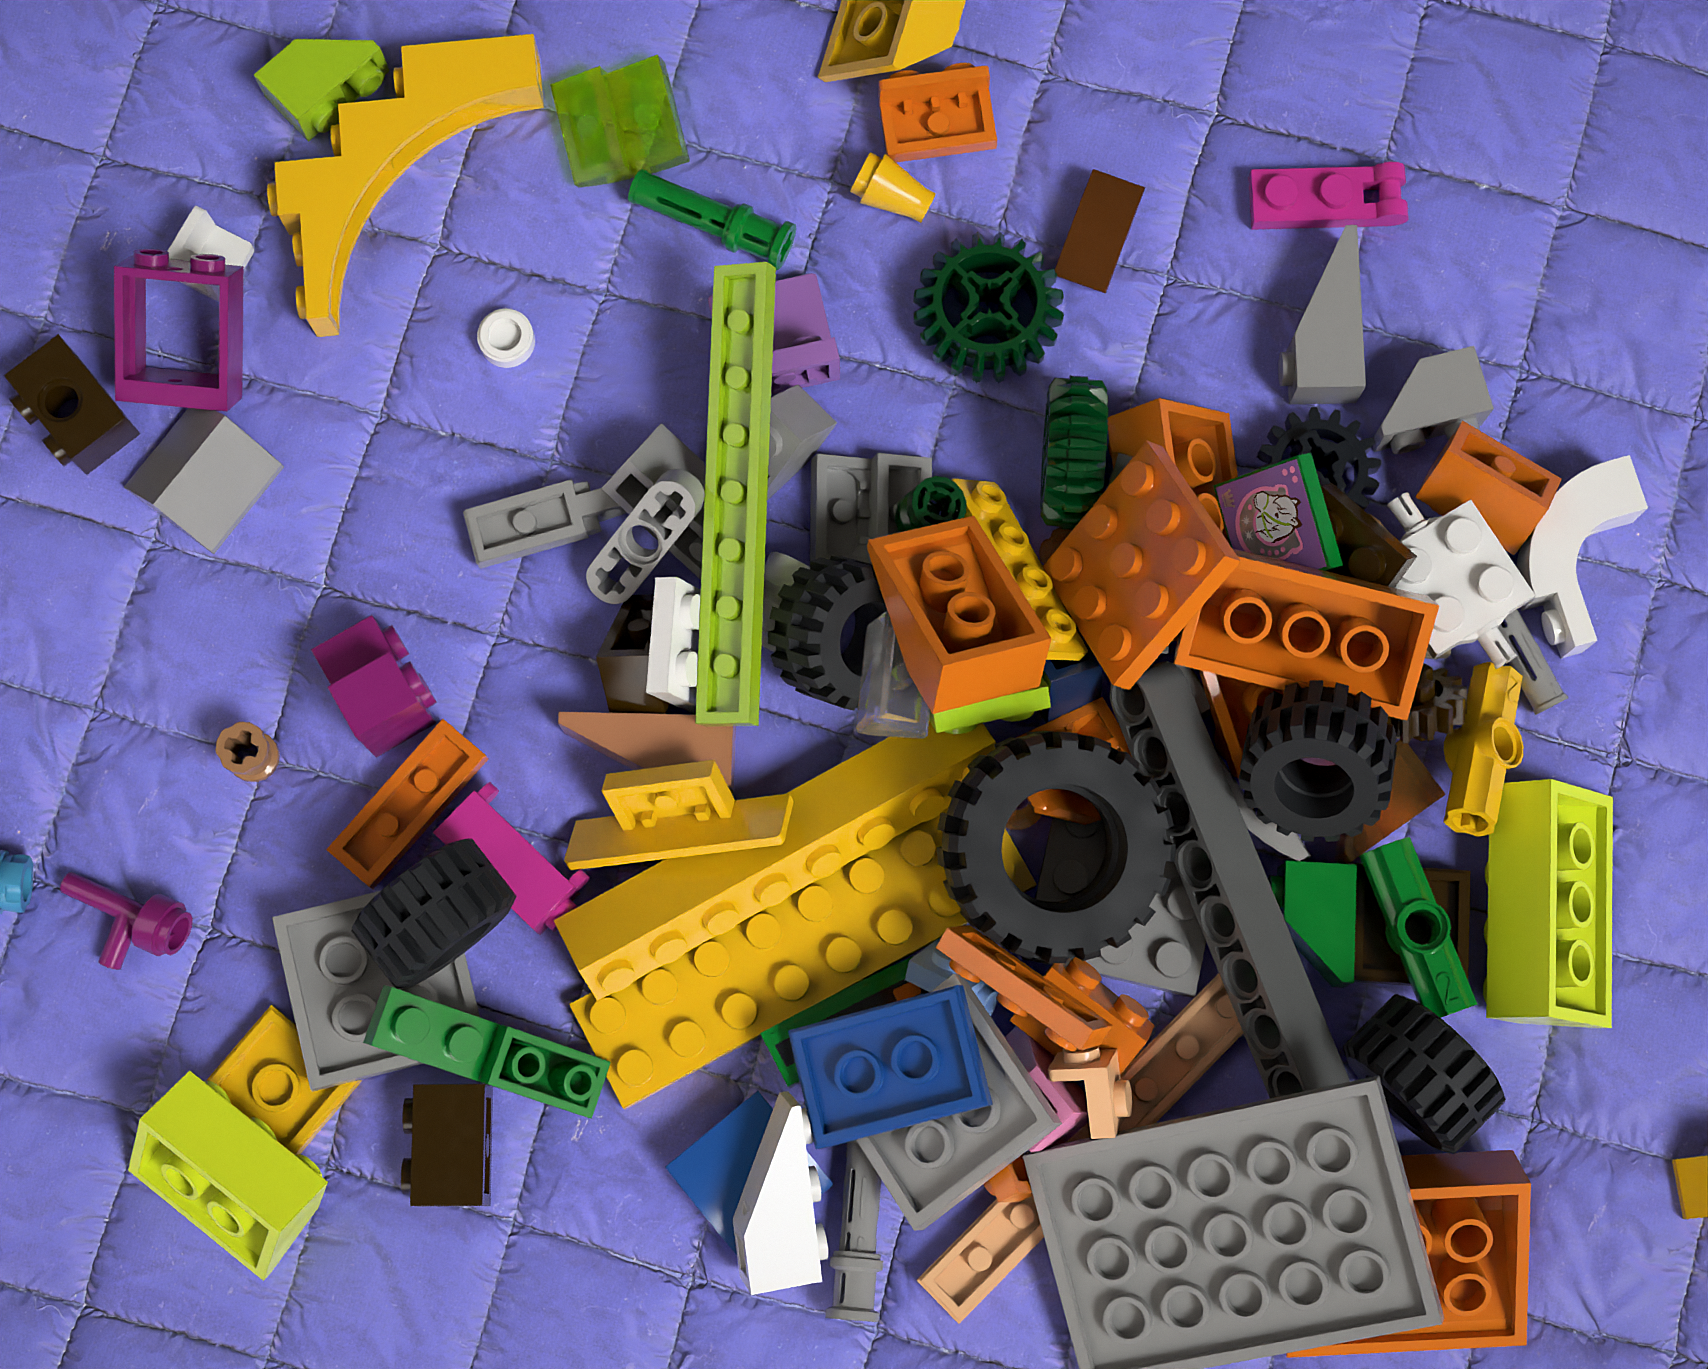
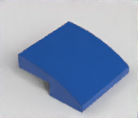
[665,1090,834,1255]

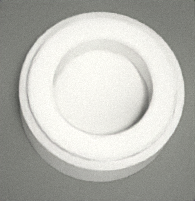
[477,309,535,368]

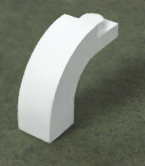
[1516,455,1648,658]

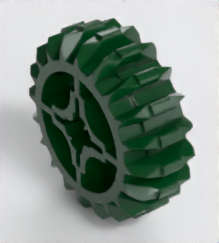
[913,232,1064,383]
[1040,375,1109,530]

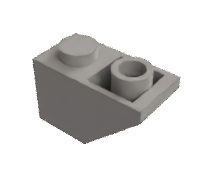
[1373,346,1494,454]
[767,384,837,500]

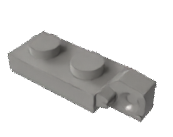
[463,479,627,569]

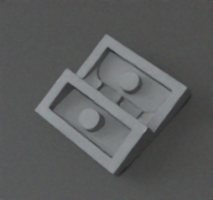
[810,453,932,564]

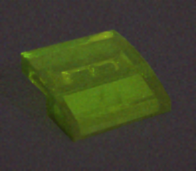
[550,55,690,188]

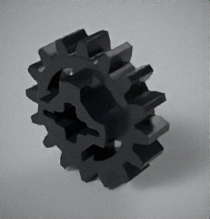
[1257,407,1381,510]

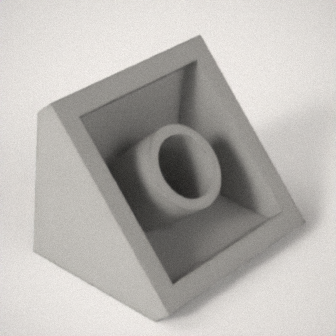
[124,408,284,554]

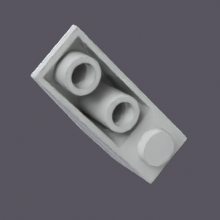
[733,1091,828,1295]

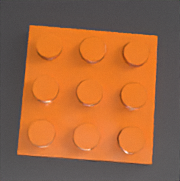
[1043,441,1241,690]

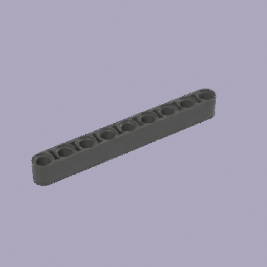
[1110,661,1350,1099]

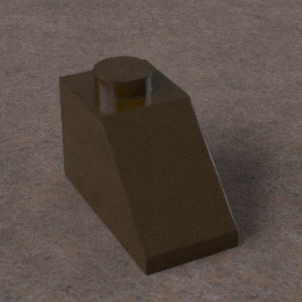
[596,594,670,714]

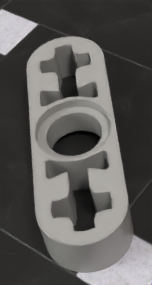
[586,469,705,604]

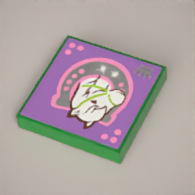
[1213,453,1343,571]

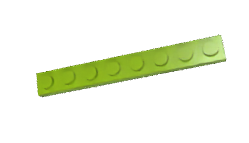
[695,262,776,727]

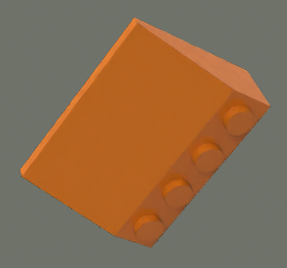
[1286,1150,1531,1358]

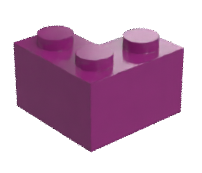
[311,615,437,758]

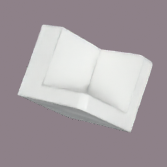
[167,206,254,302]

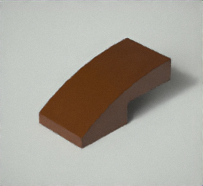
[1055,169,1146,293]

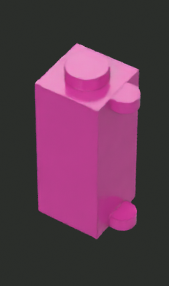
[433,782,590,935]

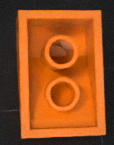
[867,516,1051,714]

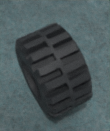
[768,556,911,711]
[1239,680,1397,842]
[351,838,517,989]
[1343,994,1506,1154]

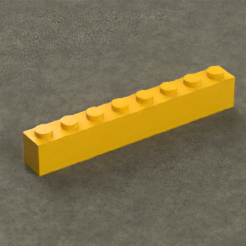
[553,716,996,1001]

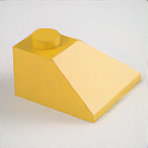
[818,0,966,82]

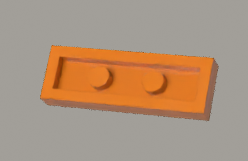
[326,719,489,890]
[936,925,1113,1051]

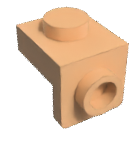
[1048,1046,1132,1139]

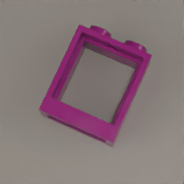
[114,249,244,412]

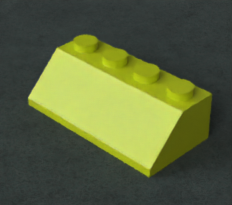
[1483,779,1613,1028]

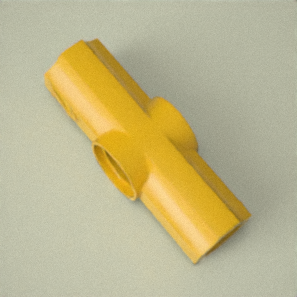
[1444,662,1524,837]

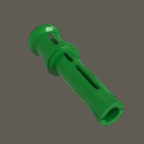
[628,169,796,270]

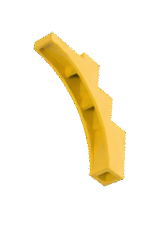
[267,34,544,337]

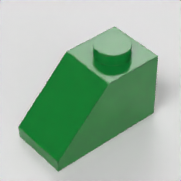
[1268,861,1357,988]

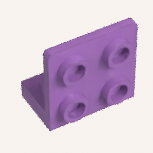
[708,273,840,395]

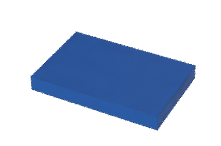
[788,985,993,1149]

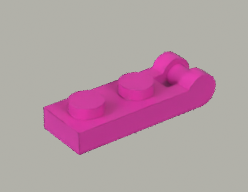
[1248,162,1408,230]

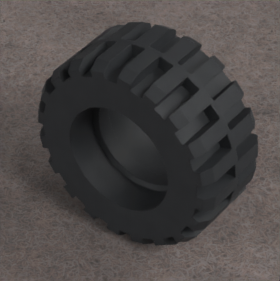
[936,731,1176,963]

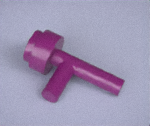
[60,872,193,970]

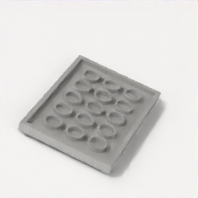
[1023,1075,1444,1369]

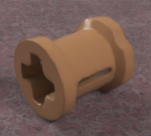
[215,722,280,782]

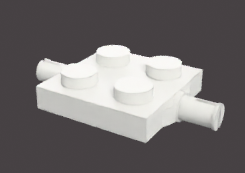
[1387,492,1536,669]

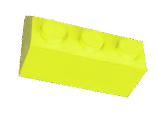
[128,1070,328,1281]

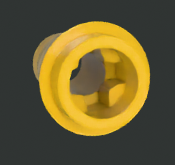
[850,152,936,223]

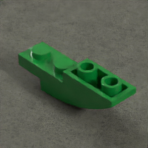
[363,985,611,1119]

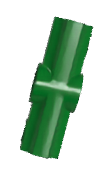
[1359,837,1477,1018]

